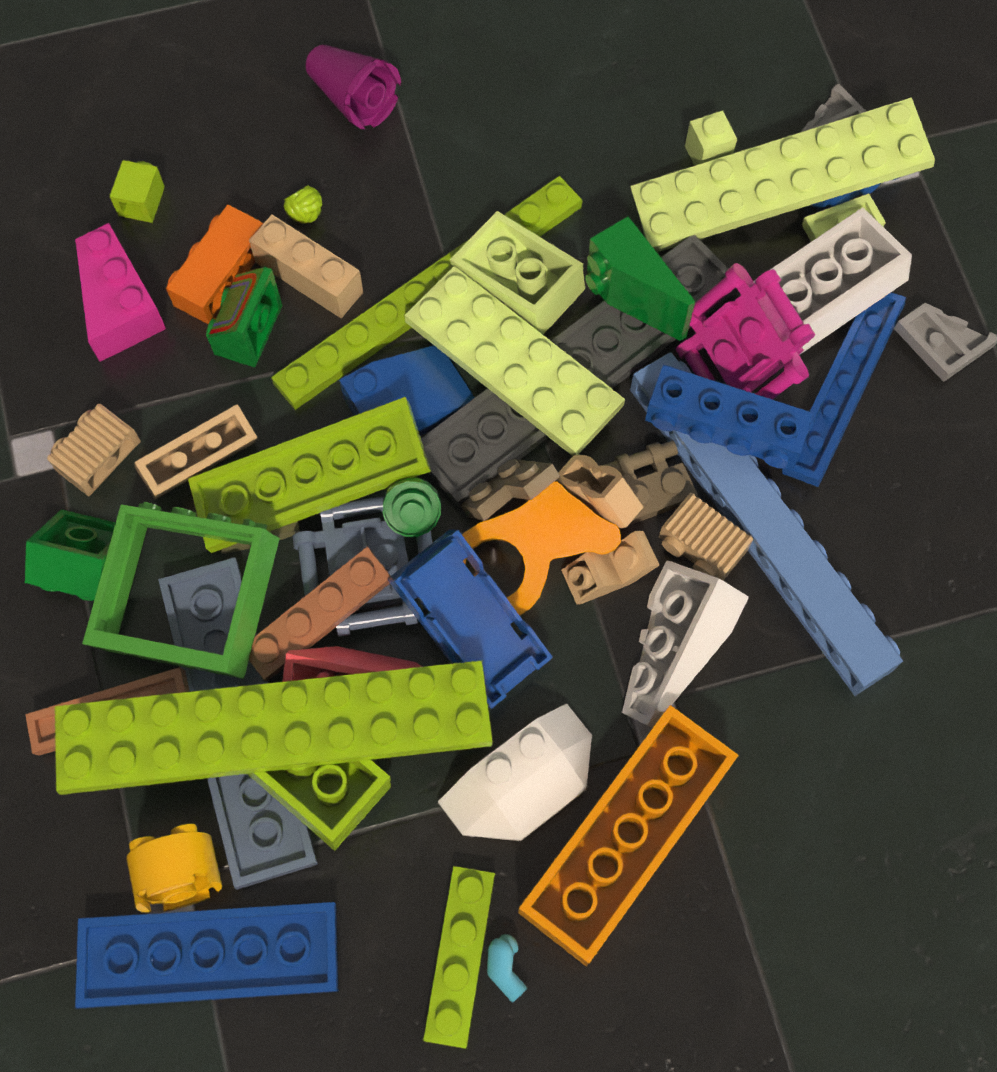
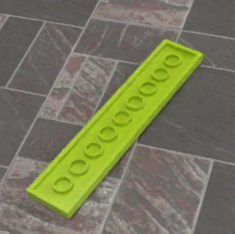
[55,661,492,795]

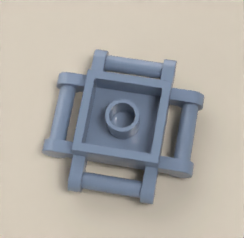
[292,492,433,637]

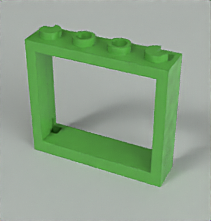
[82,502,280,679]

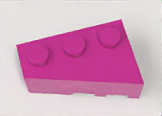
[75,223,166,362]

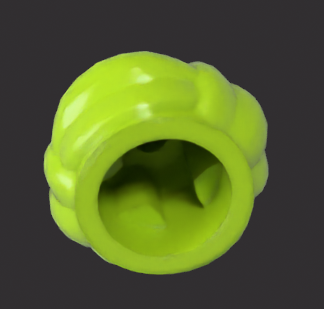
[284,185,322,224]

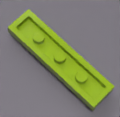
[423,866,495,1049]

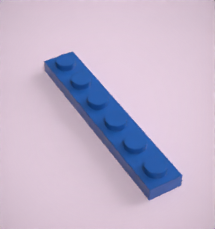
[782,292,906,487]

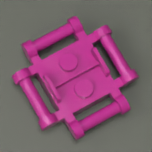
[676,263,815,400]

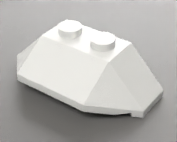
[438,704,592,841]

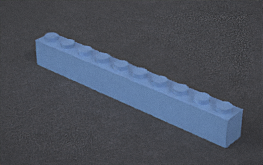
[630,352,903,696]

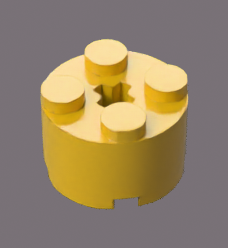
[126,824,222,912]

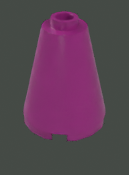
[306,45,401,129]

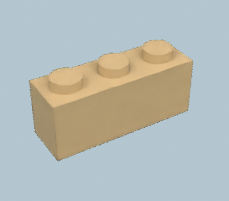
[249,215,363,319]
[134,404,258,500]

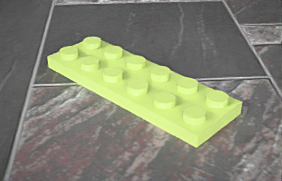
[404,266,625,456]

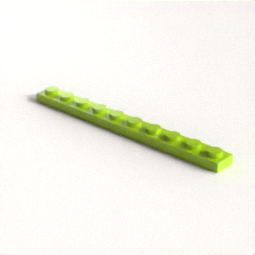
[271,176,582,410]

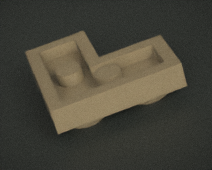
[460,459,560,521]

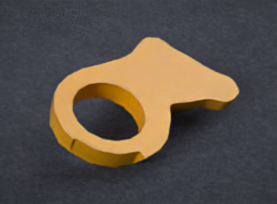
[462,481,621,615]

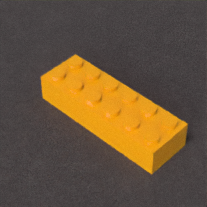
[518,705,739,966]

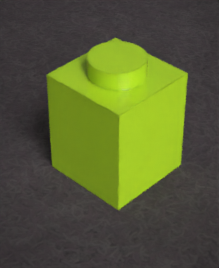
[110,160,165,223]

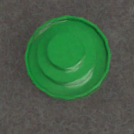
[383,478,441,537]

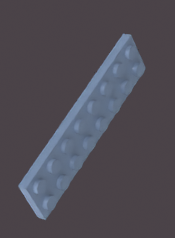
[158,557,318,889]

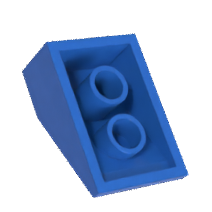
[339,346,475,436]

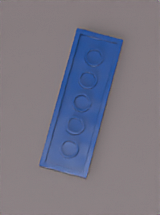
[75,902,338,1009]

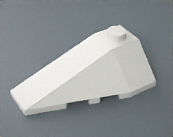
[622,560,749,728]

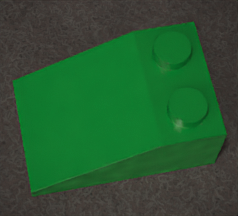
[585,217,696,341]

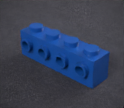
[645,364,814,469]

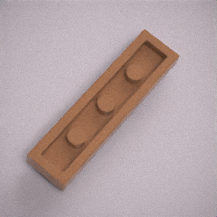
[249,547,391,681]
[25,667,190,756]

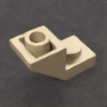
[561,531,659,604]

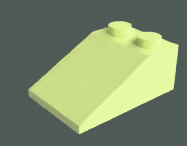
[450,211,585,334]

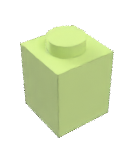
[685,111,737,166]

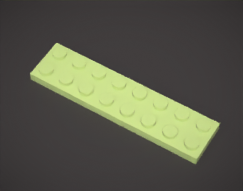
[630,97,935,252]

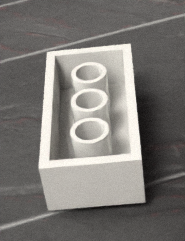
[753,207,912,355]

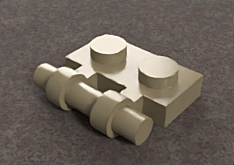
[602,440,698,526]

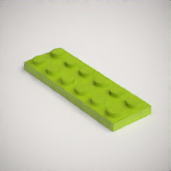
[188,397,431,553]

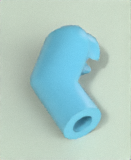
[487,934,528,1003]

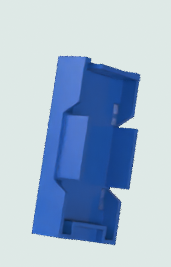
[387,529,553,709]

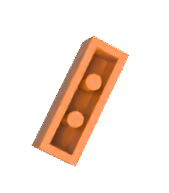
[166,204,264,325]

